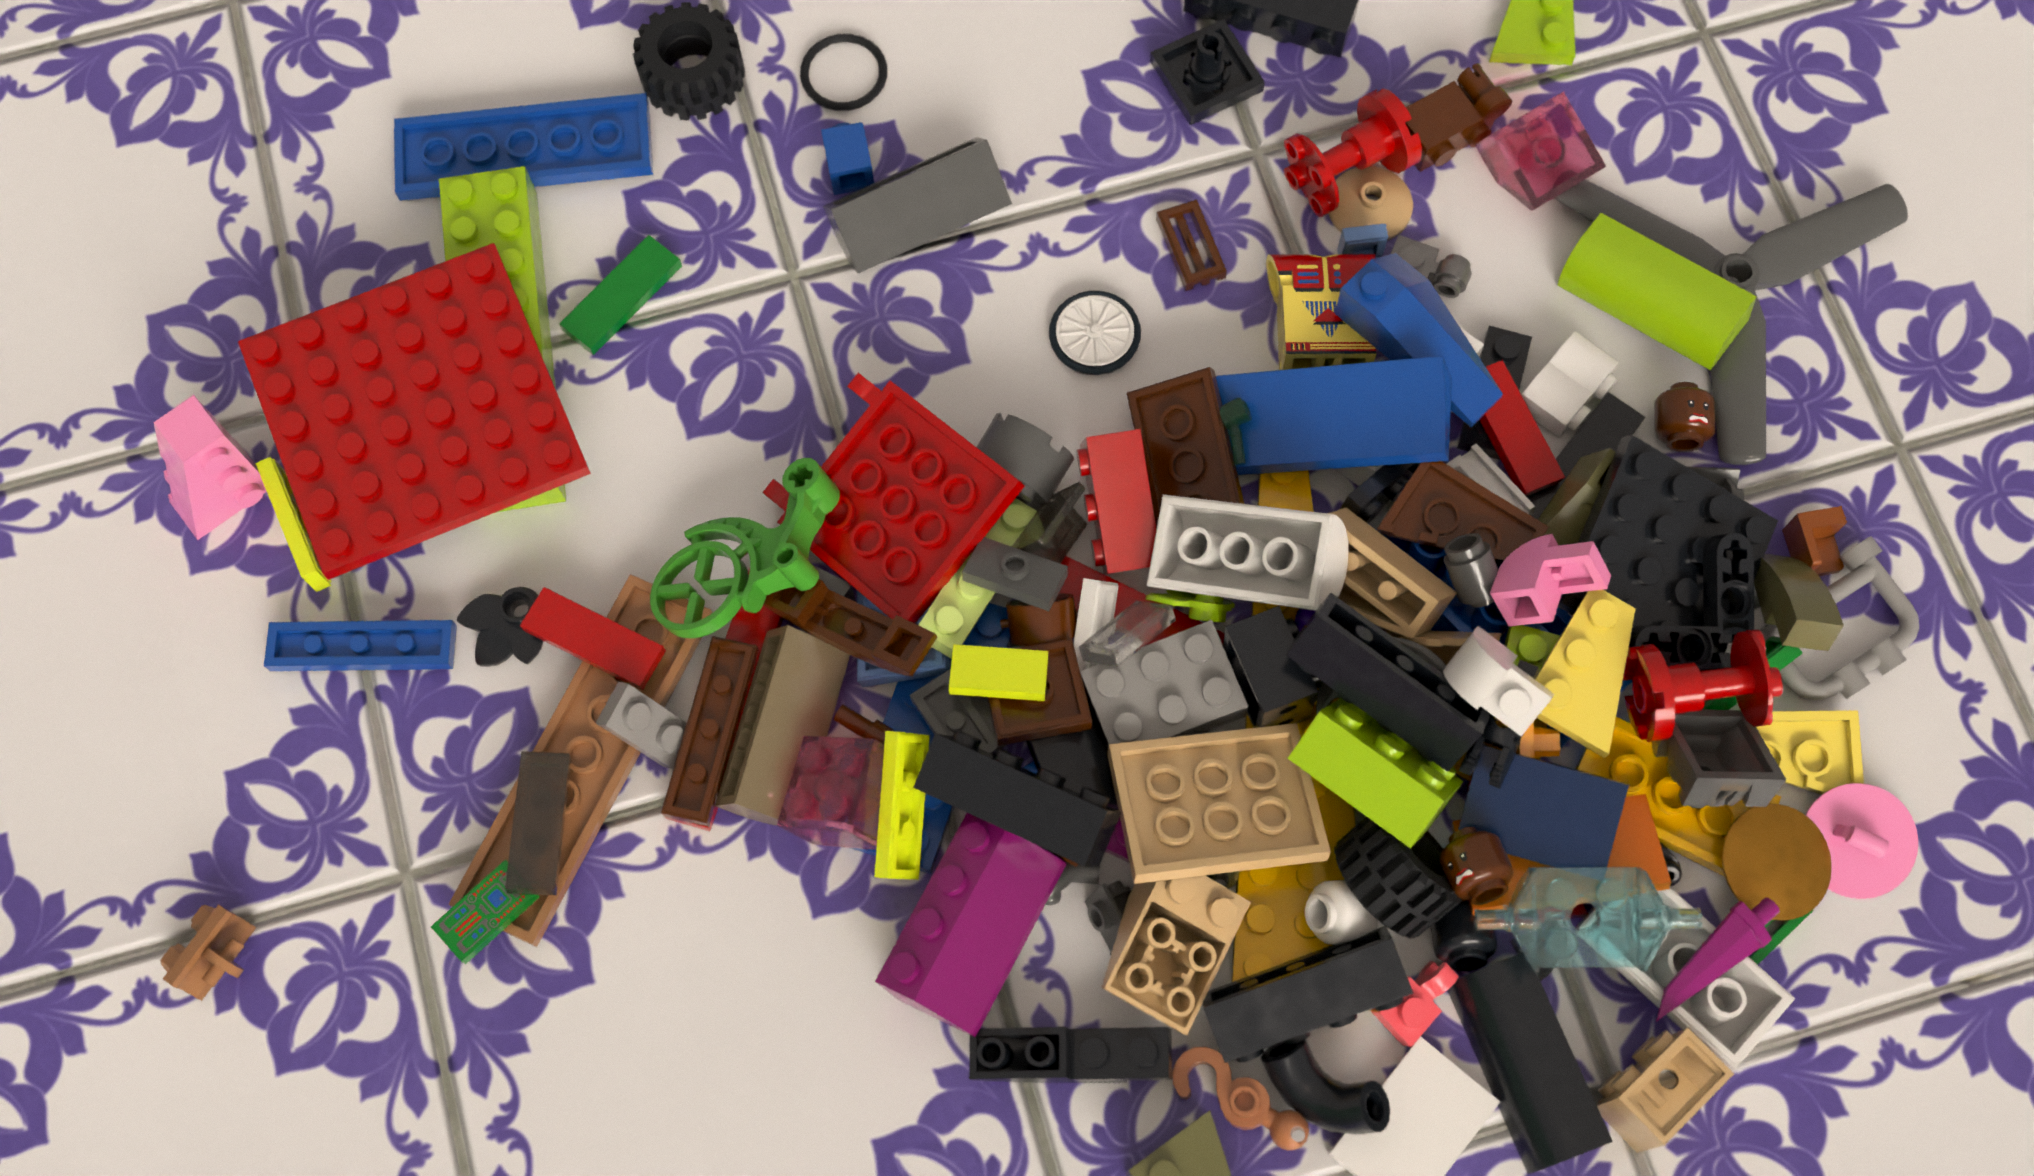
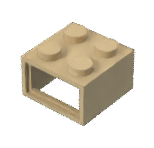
[1596,1027,1734,1153]

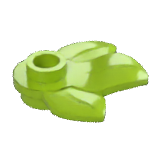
[1145,589,1235,622]

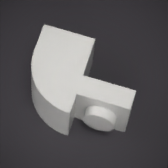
[1443,626,1554,736]

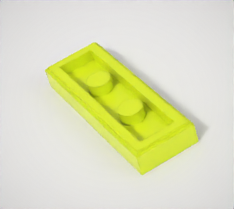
[255,457,332,592]
[874,731,930,880]

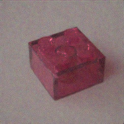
[777,736,884,850]

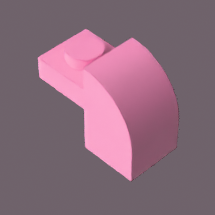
[1490,534,1611,627]

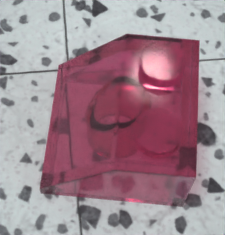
[1475,91,1606,211]

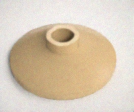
[1328,166,1413,241]

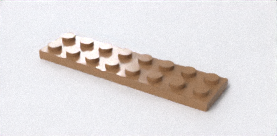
[448,574,712,948]

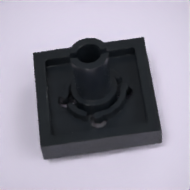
[1150,19,1265,125]

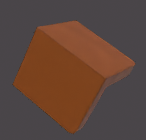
[1782,506,1847,576]

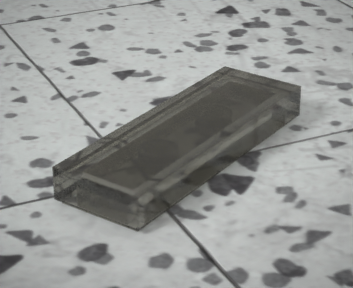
[505,751,571,895]

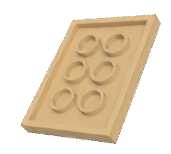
[1107,723,1331,884]

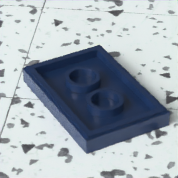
[1458,745,1629,881]

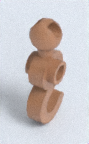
[1172,1047,1309,1150]

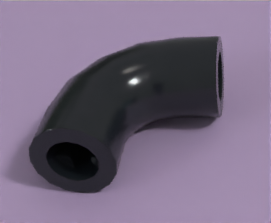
[1261,1039,1390,1134]

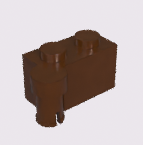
[1406,63,1512,172]

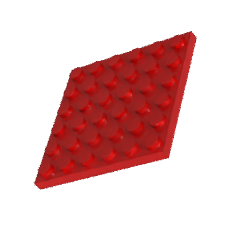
[238,243,591,580]

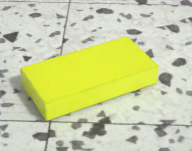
[949,644,1049,701]

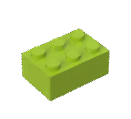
[1287,698,1463,848]

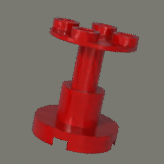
[1284,88,1422,218]
[1623,629,1783,742]

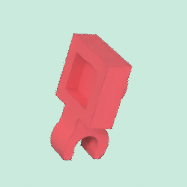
[1371,961,1459,1047]

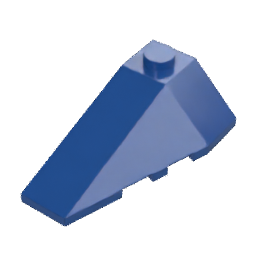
[1335,253,1503,427]

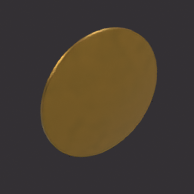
[1722,804,1832,921]

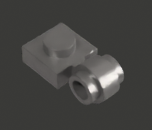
[1391,235,1472,298]

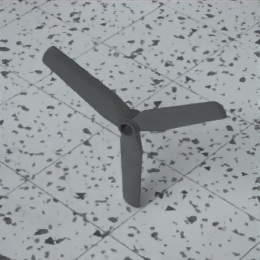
[1552,172,1908,465]

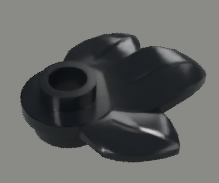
[457,587,544,667]

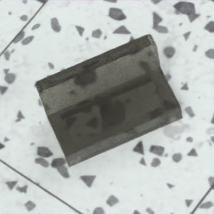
[1012,482,1088,564]

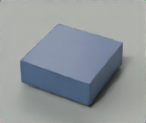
[1337,223,1388,258]

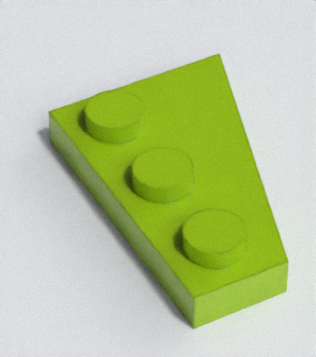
[1489,0,1576,65]

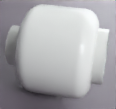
[1305,880,1378,945]

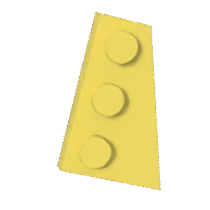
[1536,590,1635,758]
[1756,710,1864,795]

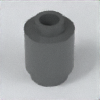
[1444,533,1498,607]

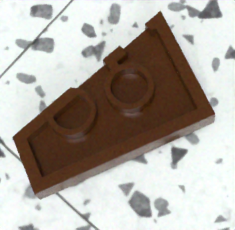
[1376,461,1549,564]

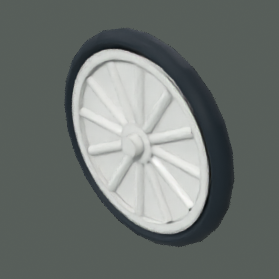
[1049,291,1141,375]

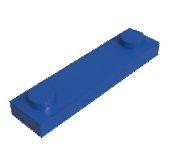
[264,620,457,672]

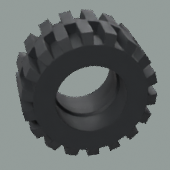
[633,2,745,121]
[1334,817,1463,939]

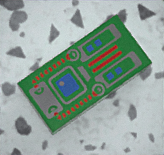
[431,859,540,964]

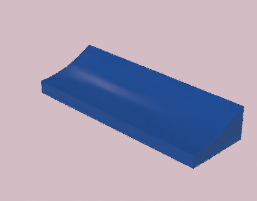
[1216,356,1452,475]

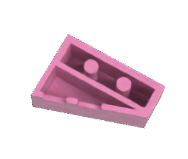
[154,395,267,540]

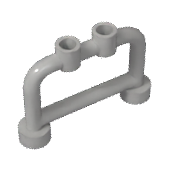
[1754,536,1920,700]

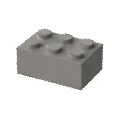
[1080,620,1248,746]

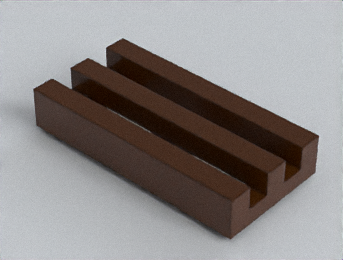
[1156,199,1227,291]

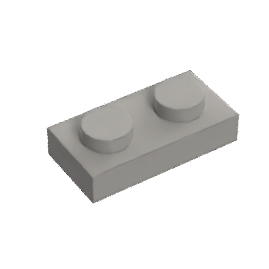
[596,682,687,769]

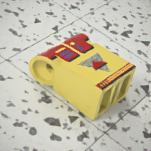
[1266,254,1376,370]

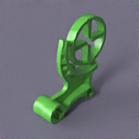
[650,458,840,639]

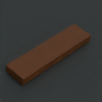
[661,636,759,827]

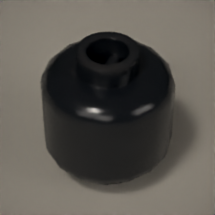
[1431,900,1497,971]

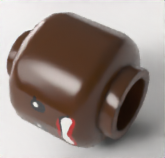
[1654,382,1715,452]
[1439,827,1514,905]

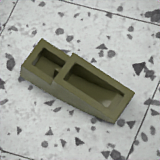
[1754,553,1844,651]

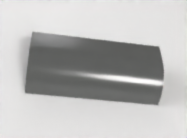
[823,137,1012,274]

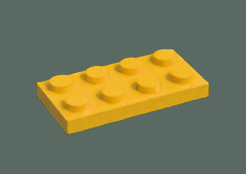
[1575,716,1781,877]

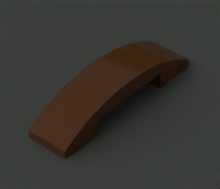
[763,579,937,677]

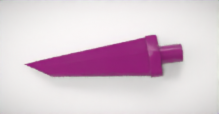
[1656,897,1780,1022]

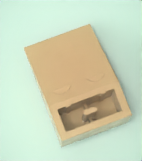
[1102,875,1251,1035]

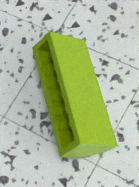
[1557,213,1757,370]

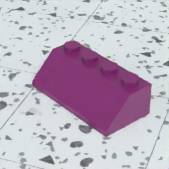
[875,813,1066,1038]

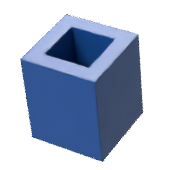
[821,122,874,195]

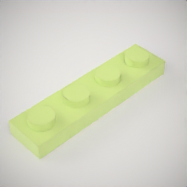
[919,498,1044,659]

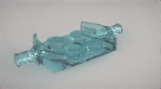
[1474,867,1702,972]

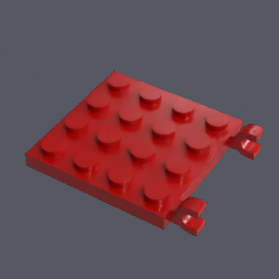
[762,373,1025,623]

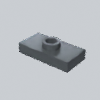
[962,537,1068,611]

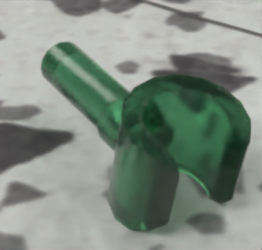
[1220,398,1252,465]

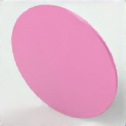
[1806,783,1918,899]

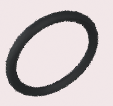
[800,34,887,111]

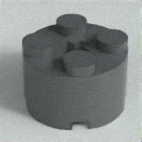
[977,413,1074,511]

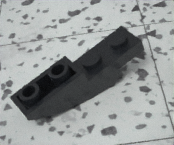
[969,1027,1172,1083]

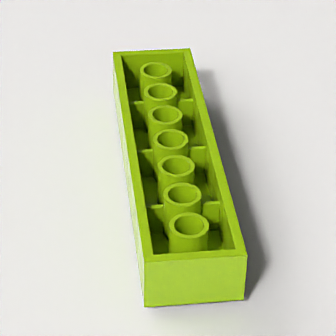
[439,166,567,512]

